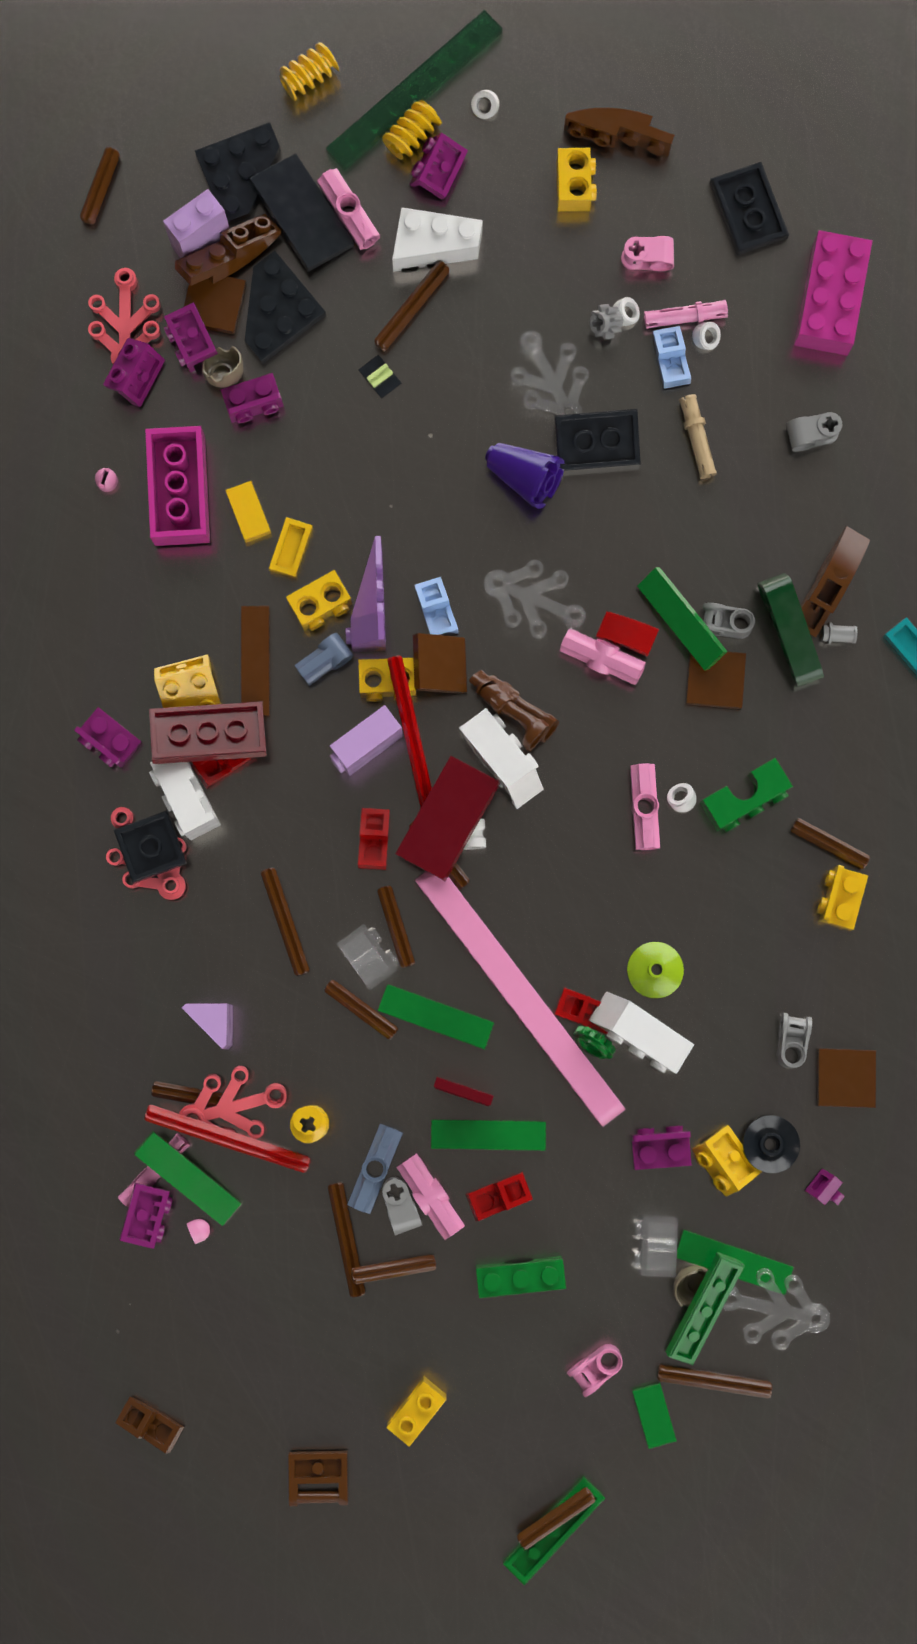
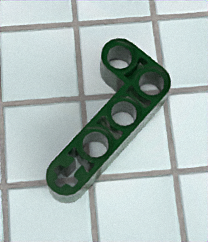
[757,573,824,687]

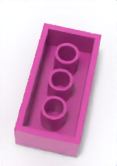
[794,230,873,356]
[145,426,210,546]

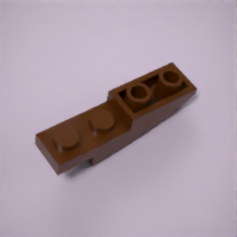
[564,107,675,156]
[175,214,281,286]
[801,526,870,637]

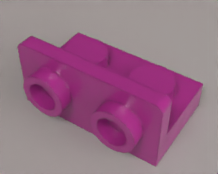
[409,132,468,200]
[164,302,218,372]
[103,338,165,407]
[220,373,283,423]
[74,707,142,769]
[631,1126,692,1170]
[119,1182,172,1249]

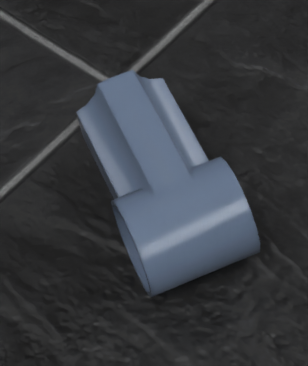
[295,633,354,686]

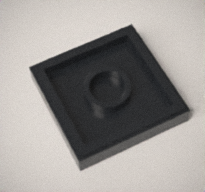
[114,810,187,884]

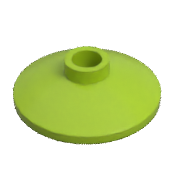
[627,942,684,998]

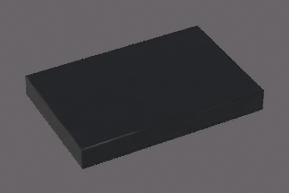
[709,162,789,256]
[554,409,641,471]

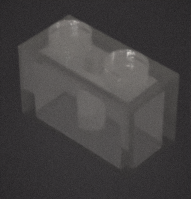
[337,924,399,991]
[634,1215,678,1277]

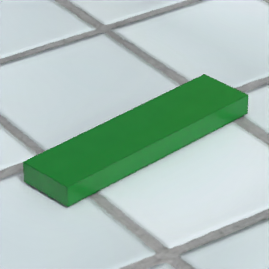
[637,567,728,671]
[378,984,494,1050]
[431,1119,546,1151]
[134,1131,241,1226]
[674,1229,794,1295]
[665,1252,745,1365]
[503,1476,605,1585]

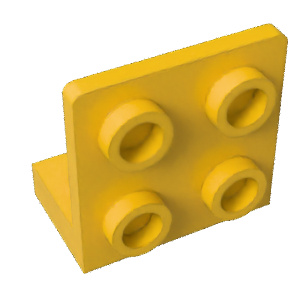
[154,654,221,708]

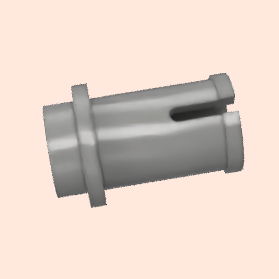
[820,622,858,644]

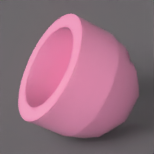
[95,468,118,492]
[187,1219,210,1244]

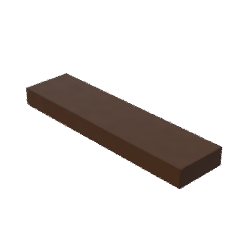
[241,606,270,717]

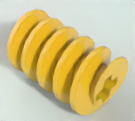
[279,42,339,101]
[382,100,442,160]
[290,1105,329,1143]

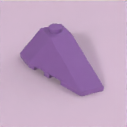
[346,536,386,652]

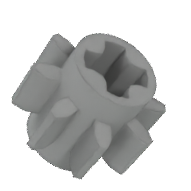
[590,304,623,340]

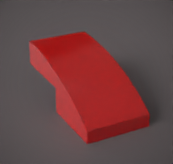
[596,611,659,657]
[191,757,253,788]
[358,808,390,870]
[555,987,608,1034]
[465,1172,533,1221]

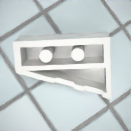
[392,208,483,272]
[459,708,544,809]
[149,761,221,840]
[589,991,694,1074]

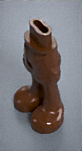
[469,670,559,752]

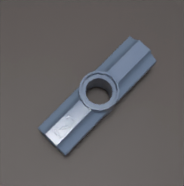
[347,1124,403,1214]

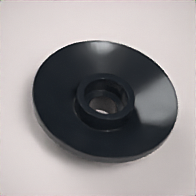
[743,1115,800,1173]

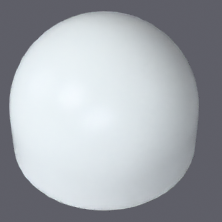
[471,90,499,119]
[613,297,640,326]
[692,322,721,350]
[667,783,697,813]

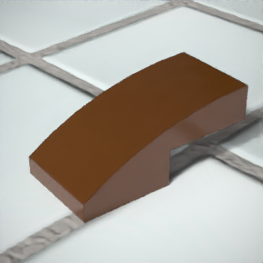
[115,1397,184,1454]

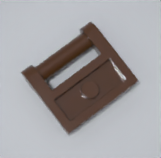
[288,1451,348,1507]

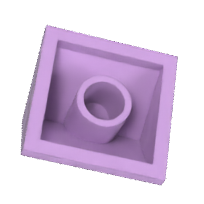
[182,1003,233,1050]

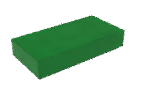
[632,1382,677,1449]

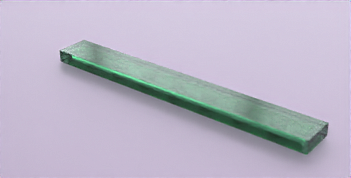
[326,10,503,171]

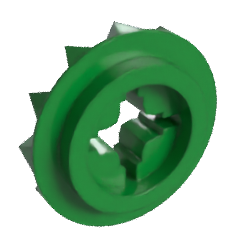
[573,1026,616,1059]

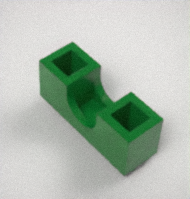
[700,757,793,832]
[476,1256,566,1298]

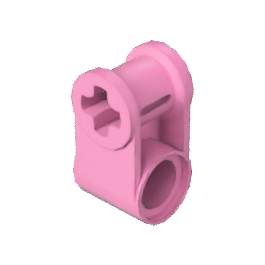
[621,236,674,271]
[567,1344,623,1397]

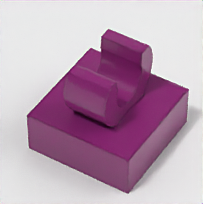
[805,1168,845,1205]

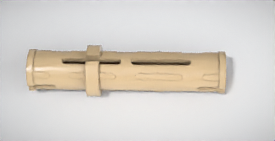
[679,394,717,479]

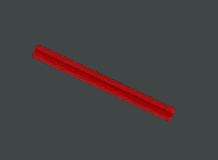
[387,655,432,807]
[144,1105,310,1173]

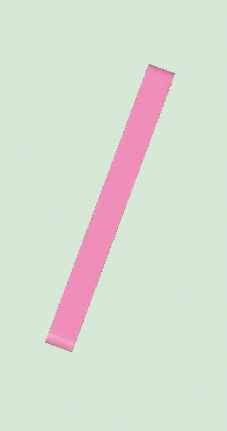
[415,871,625,1127]

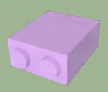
[163,189,229,258]
[329,705,403,776]

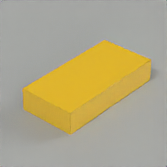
[225,481,271,543]
[269,517,313,579]

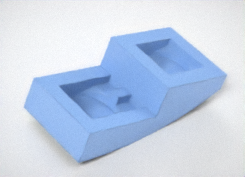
[653,326,691,389]
[414,577,459,636]

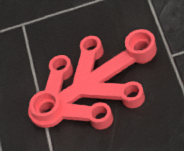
[88,268,161,364]
[106,807,187,900]
[179,1066,287,1139]

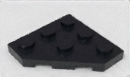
[195,122,281,225]
[244,250,326,365]

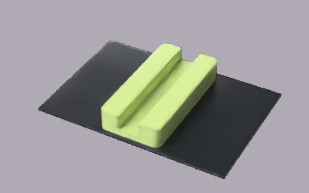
[358,354,402,399]

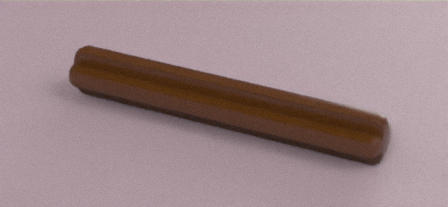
[374,261,449,351]
[261,867,309,976]
[328,1182,365,1297]
[657,1365,773,1398]

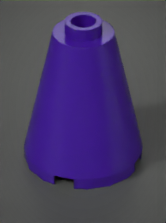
[485,443,565,509]

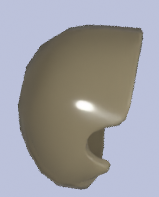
[202,346,243,388]
[673,1265,708,1307]

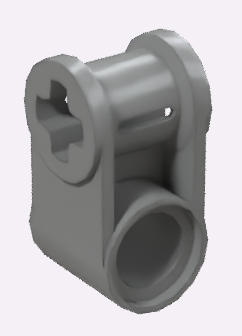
[786,412,842,452]
[703,603,755,639]
[776,1012,812,1069]
[382,1176,423,1235]

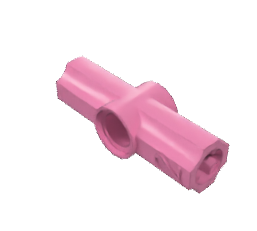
[317,168,380,250]
[560,629,646,685]
[630,763,660,850]
[396,1153,465,1240]

